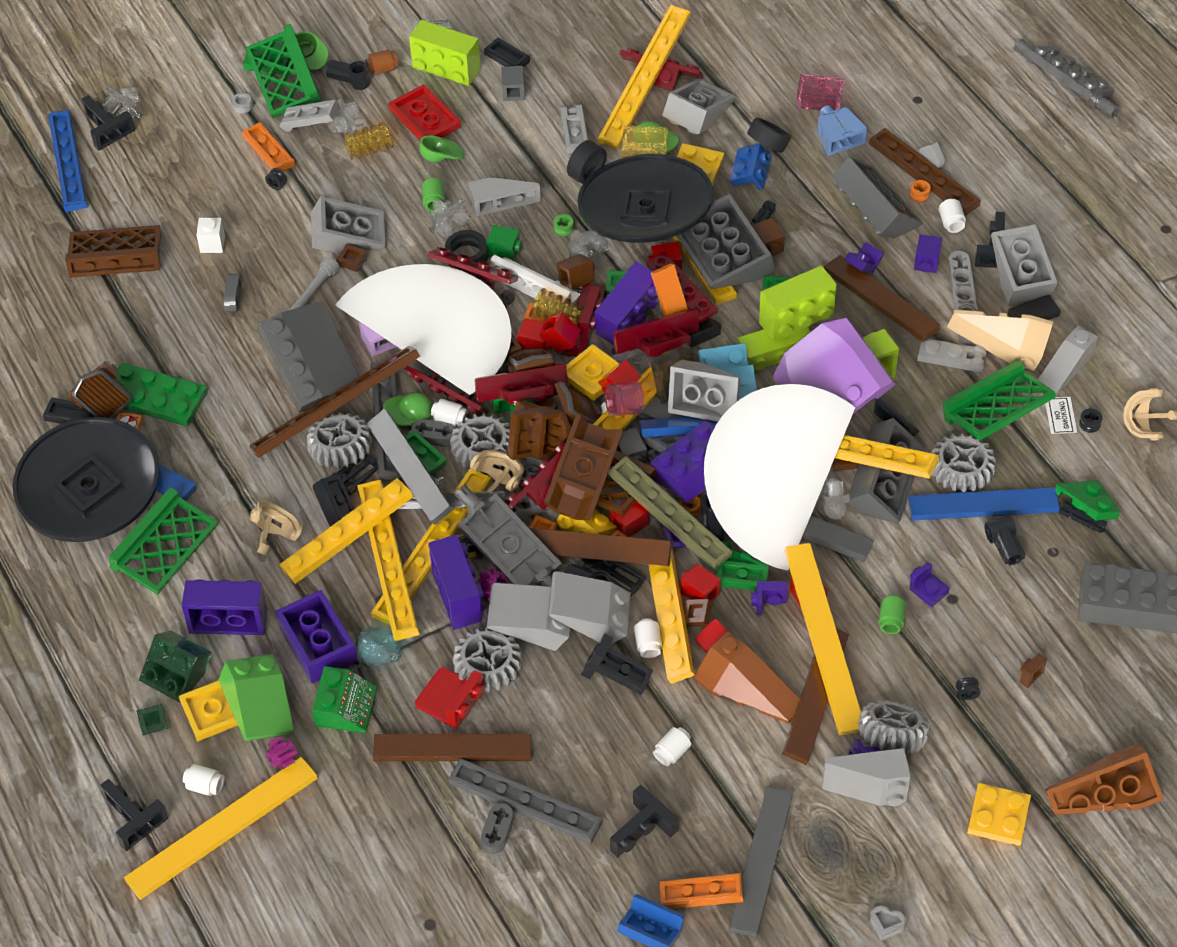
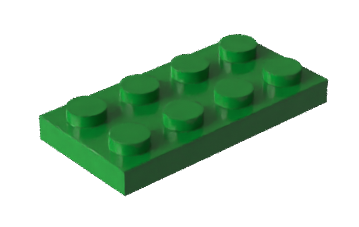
[117,362,208,427]

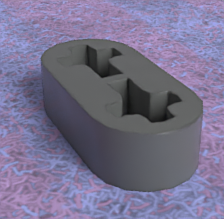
[224,274,242,312]
[412,419,456,447]
[481,803,514,854]

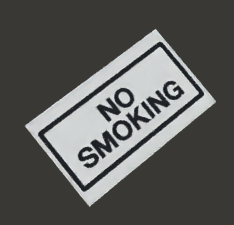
[1045,397,1077,434]

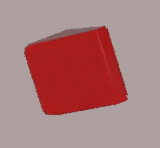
[695,619,728,653]

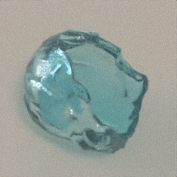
[356,626,401,666]

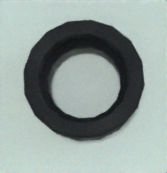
[747,117,792,153]
[567,140,607,184]
[445,230,489,267]

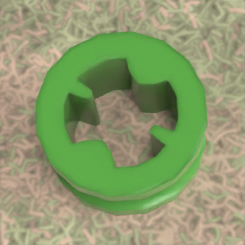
[553,214,574,237]

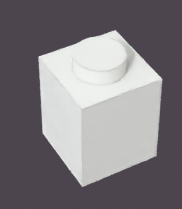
[196,218,225,253]

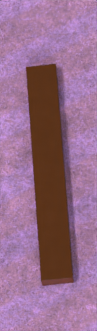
[249,346,421,458]

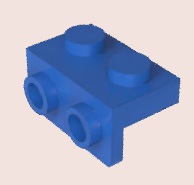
[730,143,771,190]
[617,894,684,947]

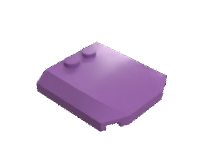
[773,318,896,415]

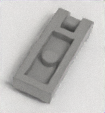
[280,100,339,132]
[560,104,588,154]
[917,338,987,372]

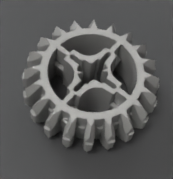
[307,412,372,469]
[450,413,510,473]
[931,433,996,493]
[453,626,522,693]
[858,700,930,754]

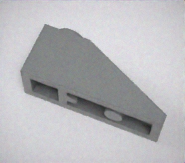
[468,177,541,216]
[1038,325,1098,396]

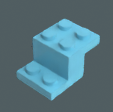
[697,343,757,401]

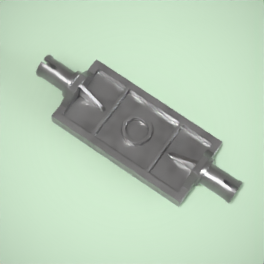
[1013,38,1120,118]
[454,484,562,587]

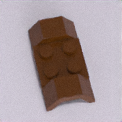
[544,414,623,520]

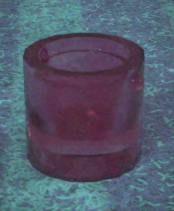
[605,381,644,416]

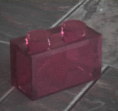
[796,74,844,110]

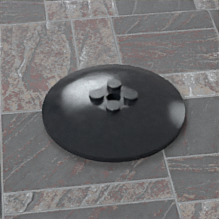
[577,154,713,243]
[13,417,160,542]

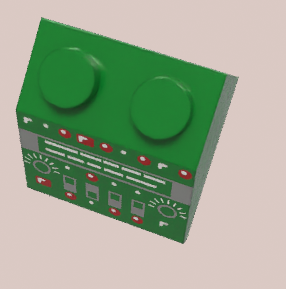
[312,666,377,733]

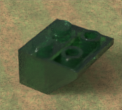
[139,631,212,702]

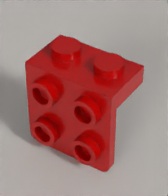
[415,667,485,729]

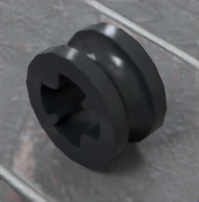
[265,168,288,190]
[1079,408,1102,433]
[955,677,981,700]

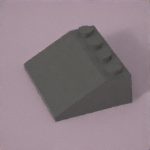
[677,193,775,289]
[257,301,359,413]

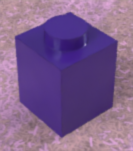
[914,234,942,273]

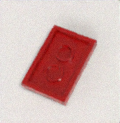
[388,84,461,140]

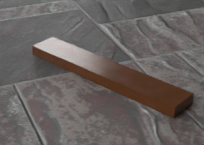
[869,128,981,216]
[824,255,940,342]
[529,528,672,567]
[782,628,849,765]
[373,734,531,761]

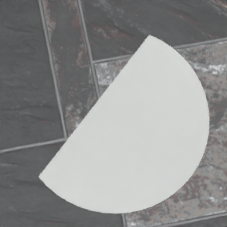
[336,264,511,395]
[704,384,855,571]

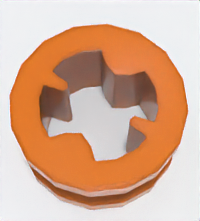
[910,180,931,202]
[679,496,701,517]

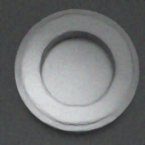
[231,93,253,113]

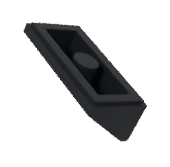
[682,318,721,350]
[874,397,919,437]
[312,474,355,527]

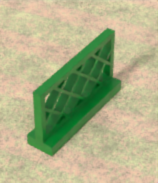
[245,24,322,118]
[942,360,1056,440]
[109,487,218,595]

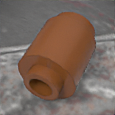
[365,49,398,75]

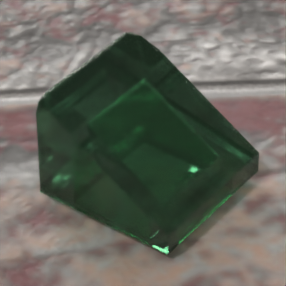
[136,704,168,736]

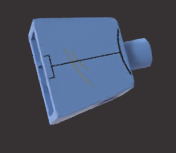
[817,105,867,156]

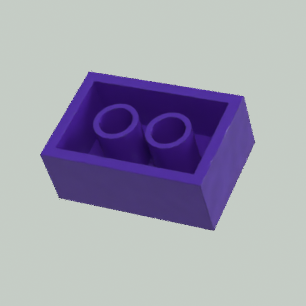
[595,261,659,346]
[649,420,715,503]
[428,534,485,630]
[182,579,268,635]
[276,590,358,684]

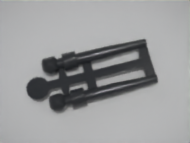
[329,454,378,496]
[581,558,646,597]

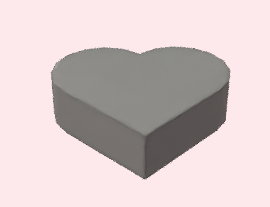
[919,142,945,168]
[870,905,906,941]

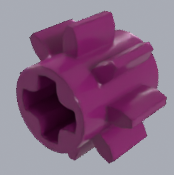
[477,568,508,601]
[265,736,298,769]

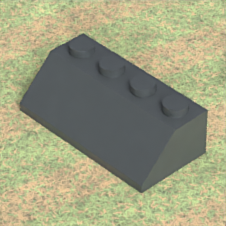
[832,157,923,239]
[847,418,924,523]

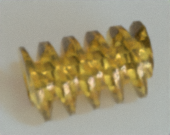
[345,122,393,160]
[534,288,584,327]

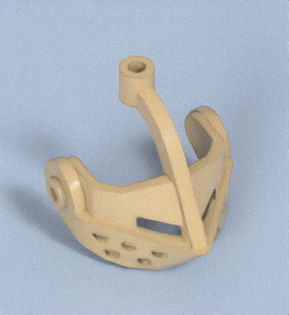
[1124,388,1177,441]
[470,450,524,492]
[250,500,302,556]

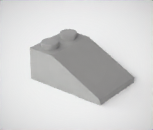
[662,78,736,134]
[311,196,385,252]
[991,224,1058,305]
[668,360,740,422]
[548,571,631,644]
[487,583,570,651]
[822,748,911,806]

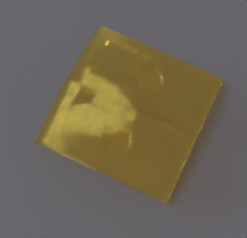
[621,126,668,159]

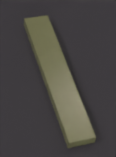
[608,456,732,571]

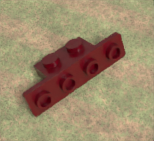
[619,48,704,91]
[427,247,518,290]
[646,253,718,322]
[561,283,606,357]
[614,308,699,357]
[474,364,568,405]
[404,365,489,415]
[505,441,566,511]

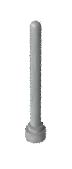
[290,257,340,310]

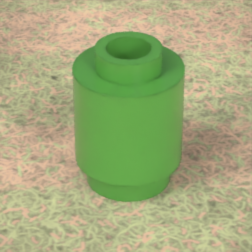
[422,178,445,212]
[878,595,907,634]

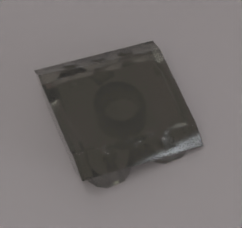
[651,343,699,405]

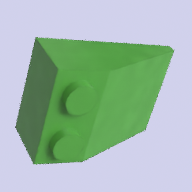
[218,654,294,741]

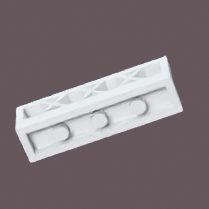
[491,255,580,315]

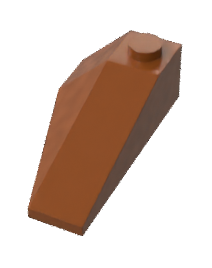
[693,631,800,723]
[1045,743,1164,815]

